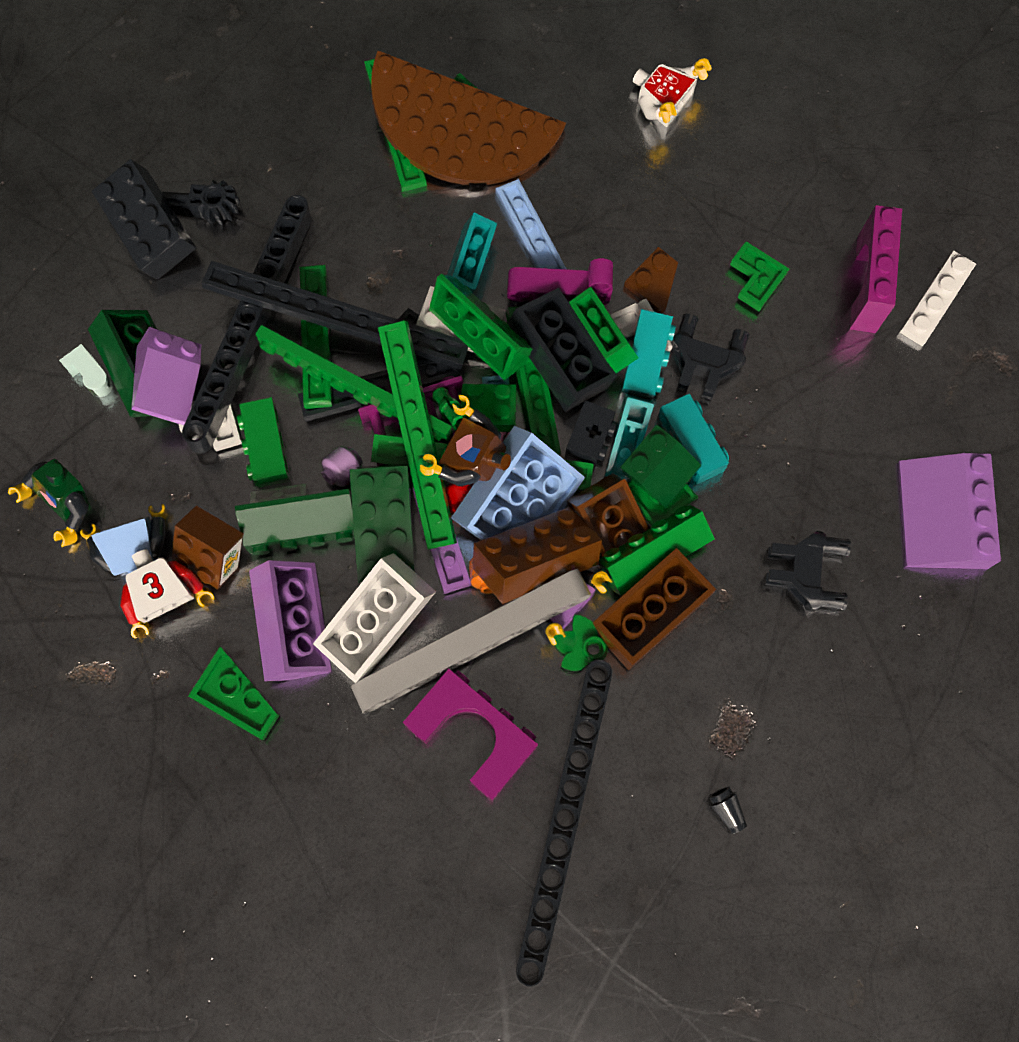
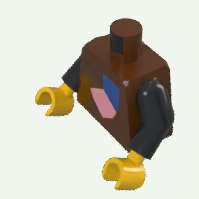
[420,395,511,486]

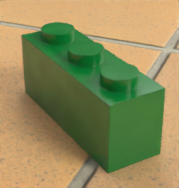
[569,287,639,373]
[237,397,291,488]

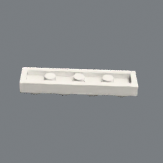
[900,251,976,346]

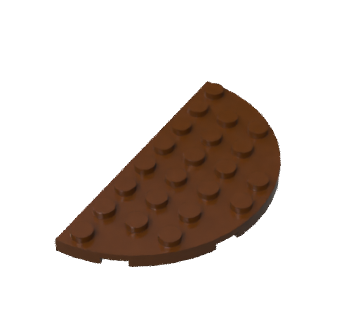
[371,51,566,185]

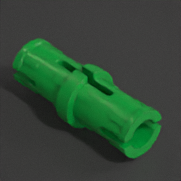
[432,387,468,430]

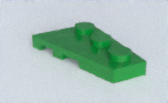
[189,647,279,741]

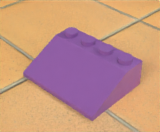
[898,453,1001,569]

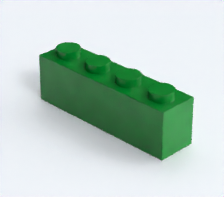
[599,505,715,596]

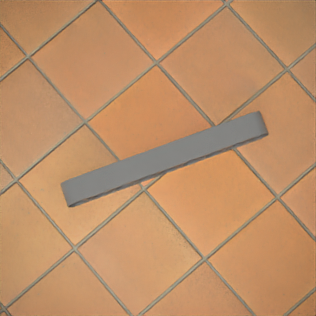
[351,569,591,714]

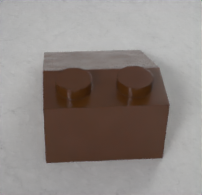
[566,473,649,559]

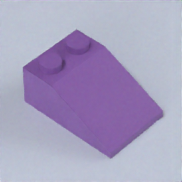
[132,327,201,425]

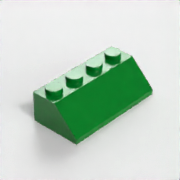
[429,274,532,381]

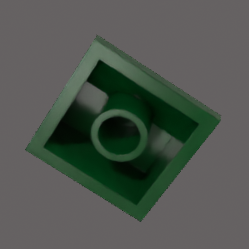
[620,425,702,508]

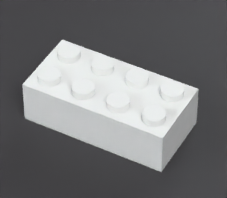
[313,553,436,683]

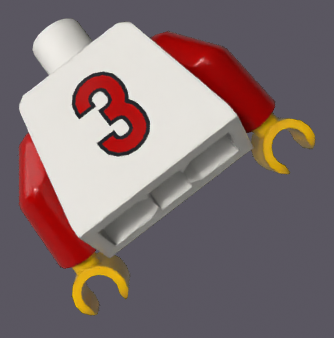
[120,549,214,638]

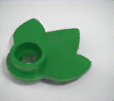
[554,615,608,671]

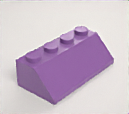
[249,560,332,681]

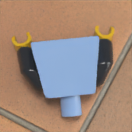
[80,504,168,576]

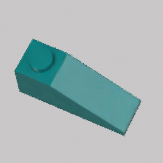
[605,394,654,482]

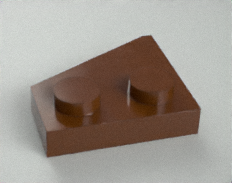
[624,247,678,314]

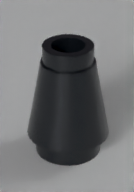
[709,786,747,834]

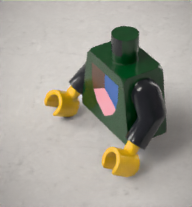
[8,459,91,547]

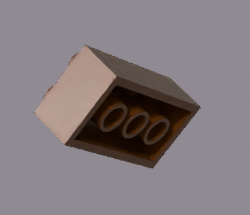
[473,507,602,604]

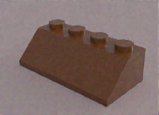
[593,548,716,670]

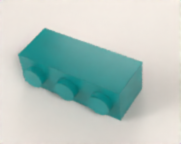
[447,212,497,293]
[621,309,676,399]
[657,393,729,485]

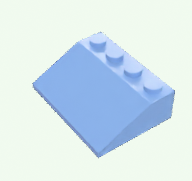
[451,426,585,540]

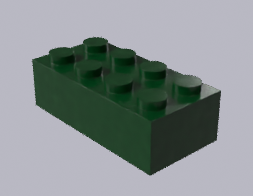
[350,464,416,583]

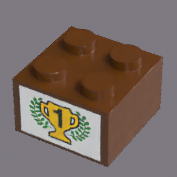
[172,505,244,589]

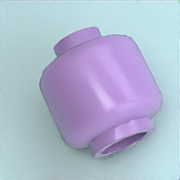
[321,446,363,487]

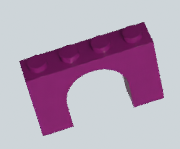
[850,205,902,333]
[403,669,538,802]

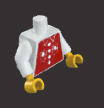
[633,58,712,127]

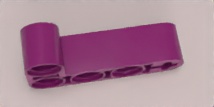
[507,258,613,305]

